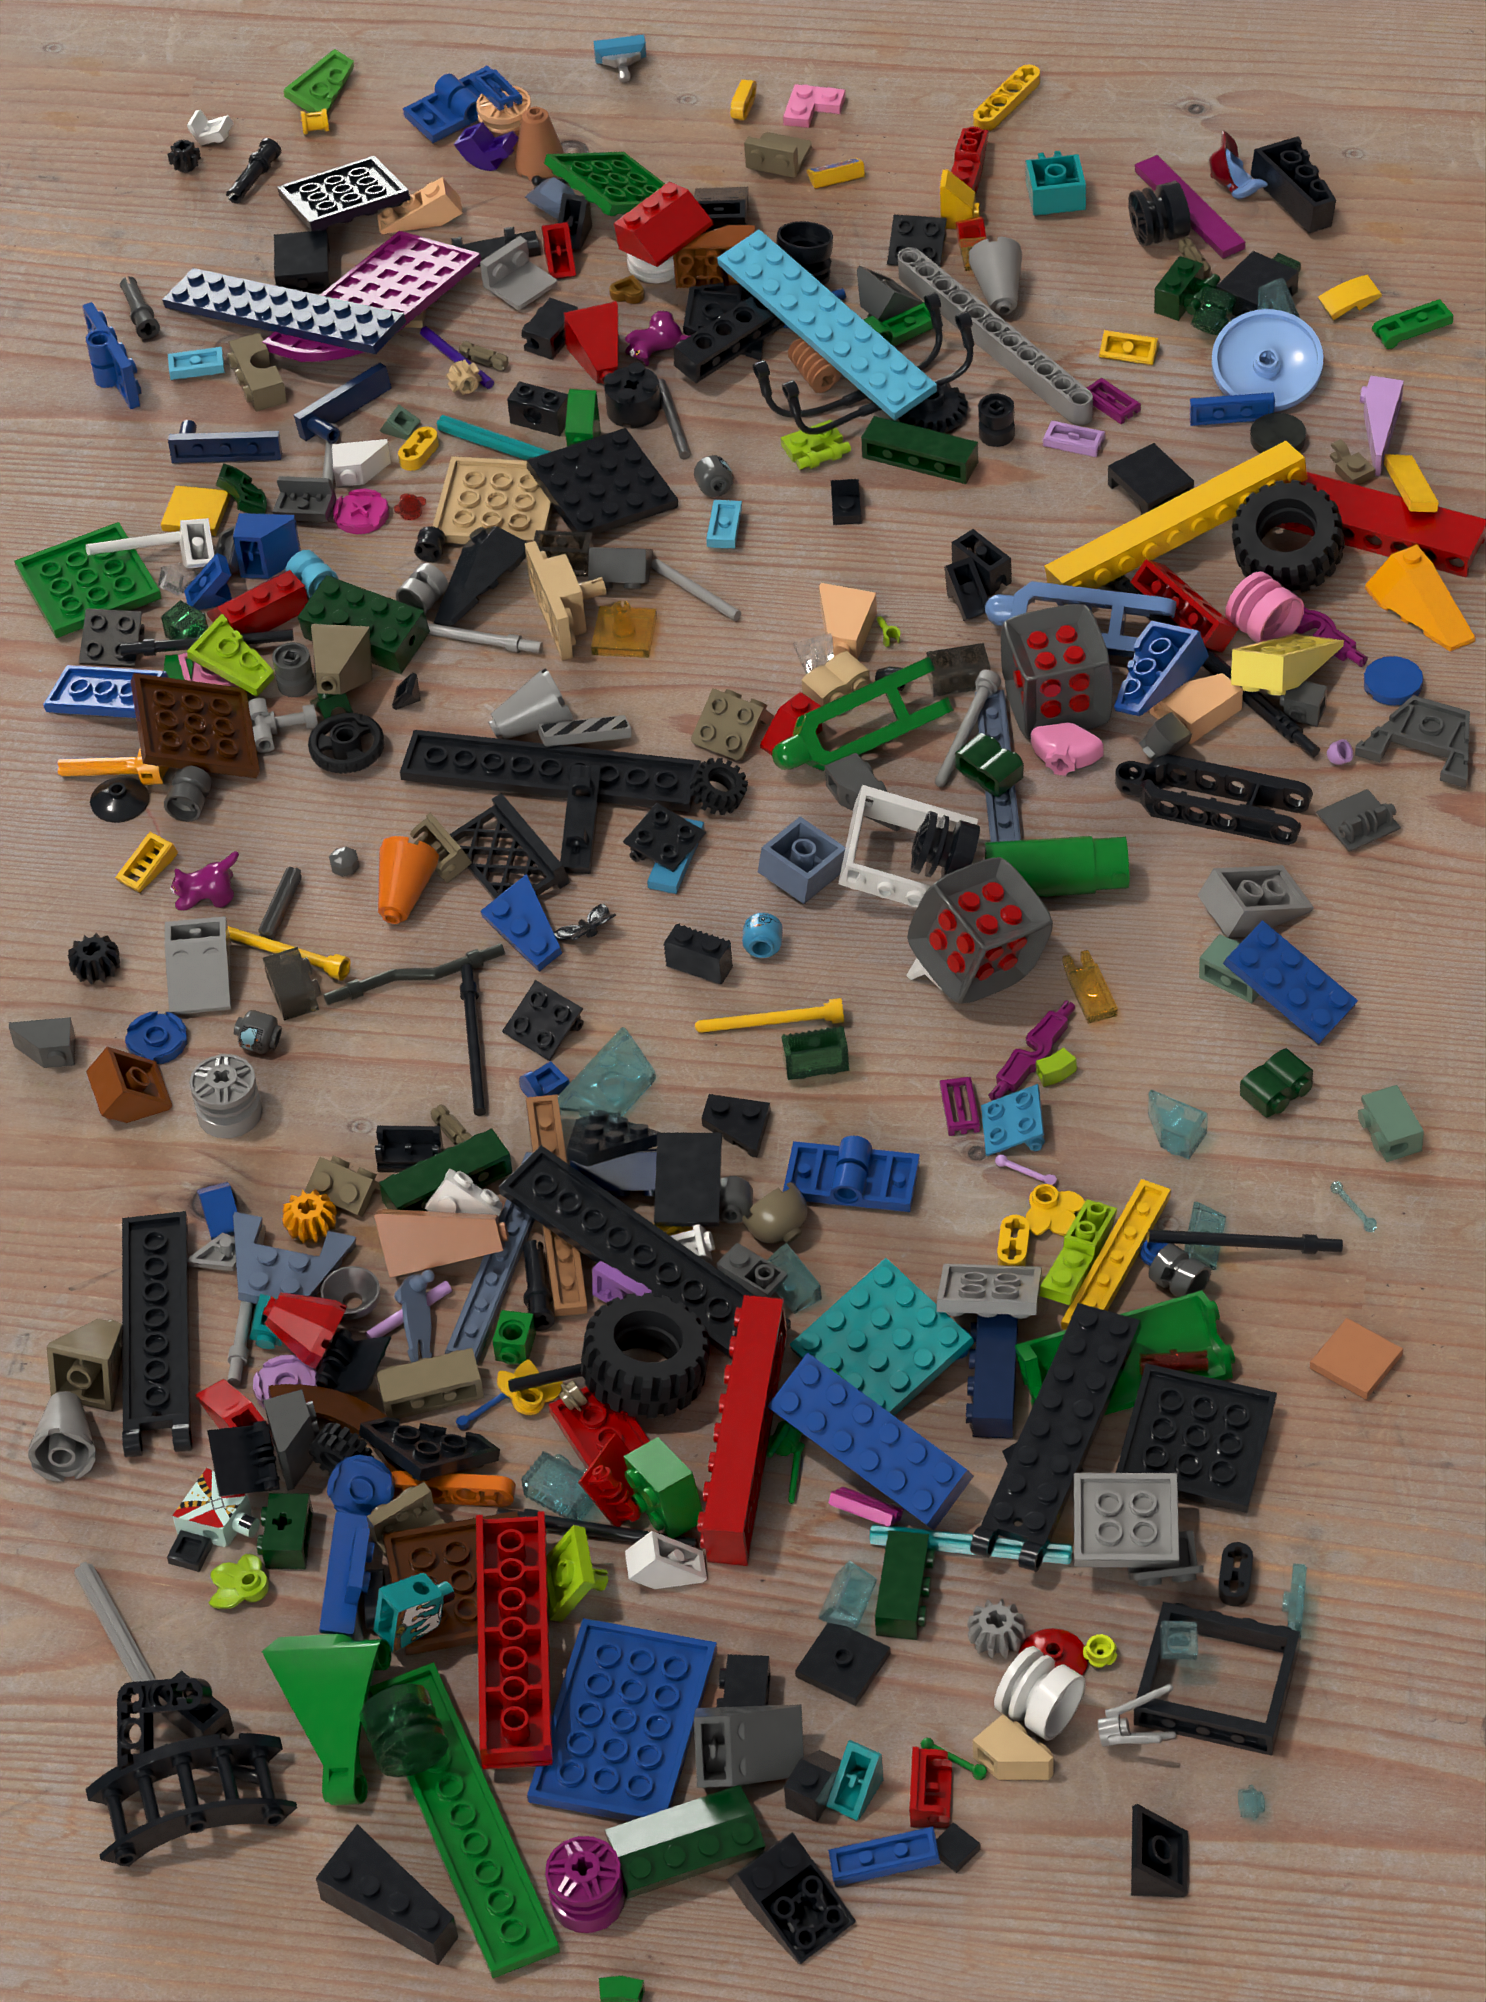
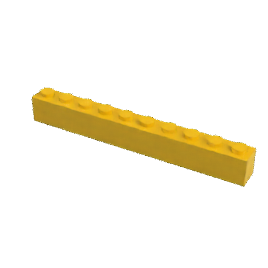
[1044,441,1308,605]

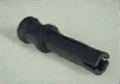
[226,138,281,204]
[523,1240,555,1331]

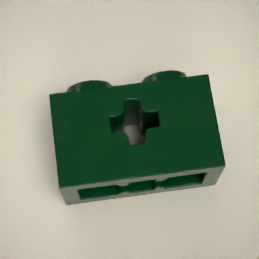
[257,1493,314,1569]

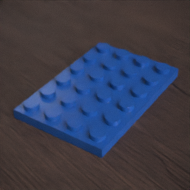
[527,1618,717,1822]

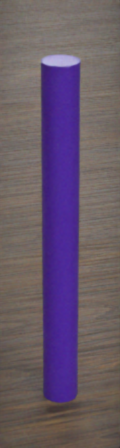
[420,326,494,389]

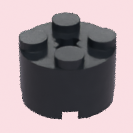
[604,362,661,428]

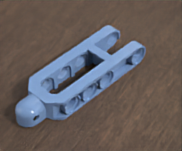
[985,581,1177,658]

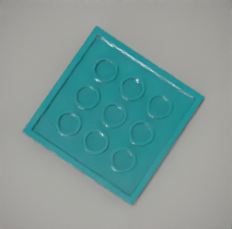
[789,1258,974,1416]

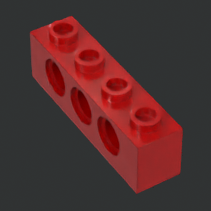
[1130,559,1239,653]

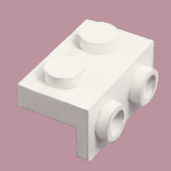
[425,1169,502,1217]

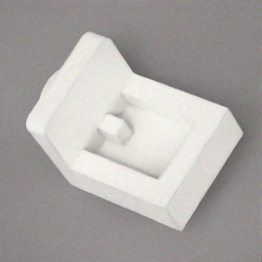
[187,110,234,146]
[671,1224,715,1262]

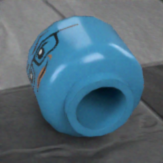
[742,913,783,958]

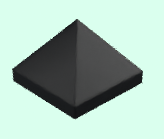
[392,672,421,710]

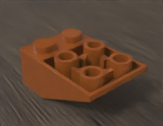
[673,225,756,288]

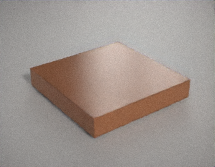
[1310,1318,1403,1400]

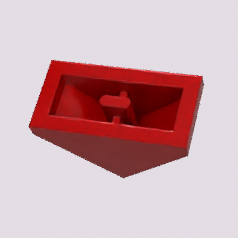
[541,222,576,279]

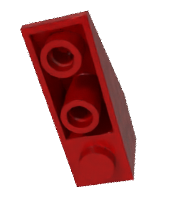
[195,1379,273,1446]

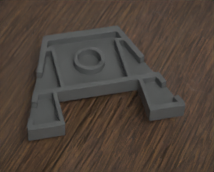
[1355,695,1470,788]

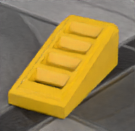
[115,831,178,893]

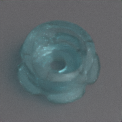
[1238,1785,1265,1821]

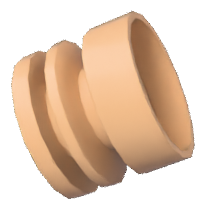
[477,86,531,154]

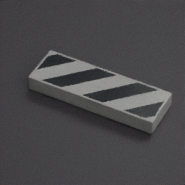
[538,715,631,747]

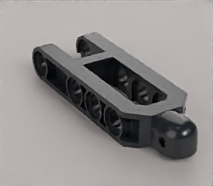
[1115,754,1313,845]

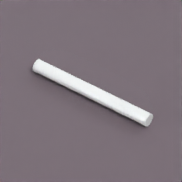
[86,531,180,555]

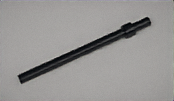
[120,629,294,656]
[460,964,486,1116]
[1147,1229,1343,1254]
[496,1508,697,1548]

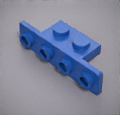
[319,1512,374,1638]

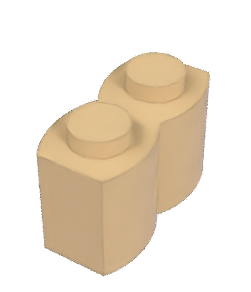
[801,651,870,706]

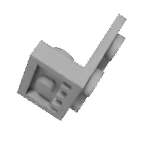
[480,236,557,310]

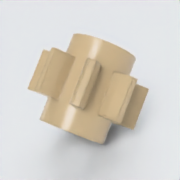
[446,360,482,395]

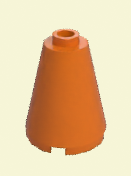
[378,836,439,924]

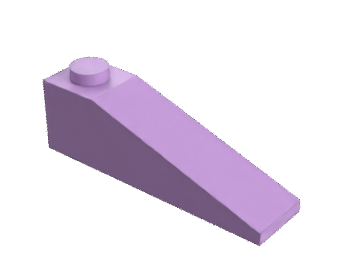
[1360,376,1404,476]

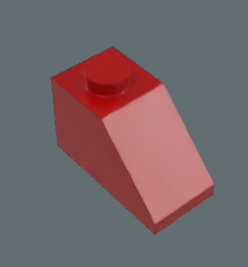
[760,692,823,755]

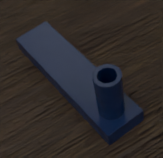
[294,362,392,443]
[168,420,282,463]

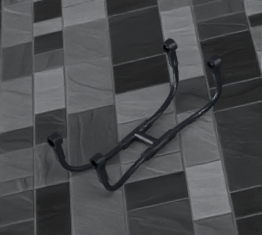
[752,292,975,435]

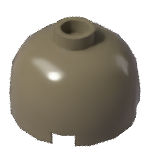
[742,1182,808,1244]

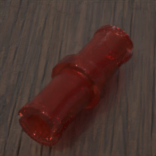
[1139,1349,1208,1375]

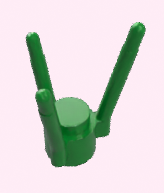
[766,1421,805,1504]

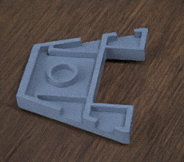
[233,1212,356,1304]

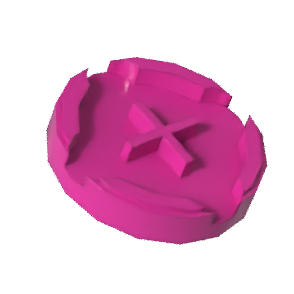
[333,489,389,534]

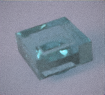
[1160,1621,1198,1660]

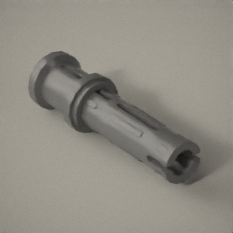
[120,276,160,339]

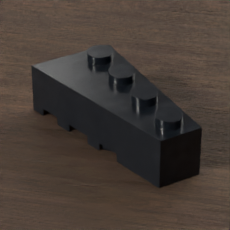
[1250,136,1336,233]

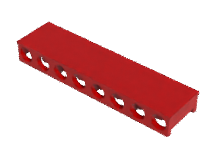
[1276,472,1486,578]
[476,1511,553,1769]

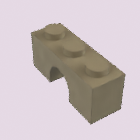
[227,332,287,411]

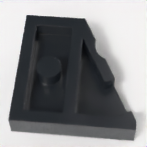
[701,1094,771,1158]

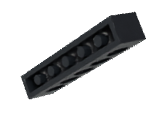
[674,296,786,384]

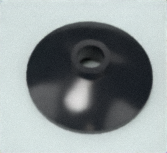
[90,777,149,823]

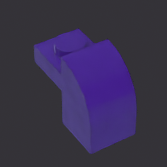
[454,122,518,171]

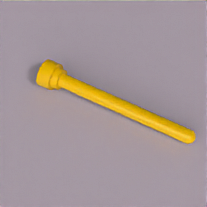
[228,926,351,981]
[695,998,844,1032]

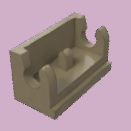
[410,812,472,883]

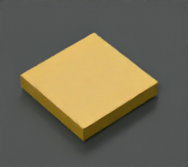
[161,485,230,536]

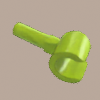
[876,616,901,647]

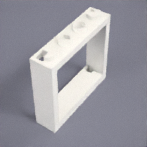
[838,785,978,907]

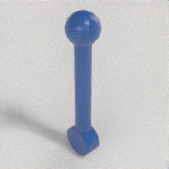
[456,1393,509,1430]

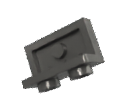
[272,476,337,522]

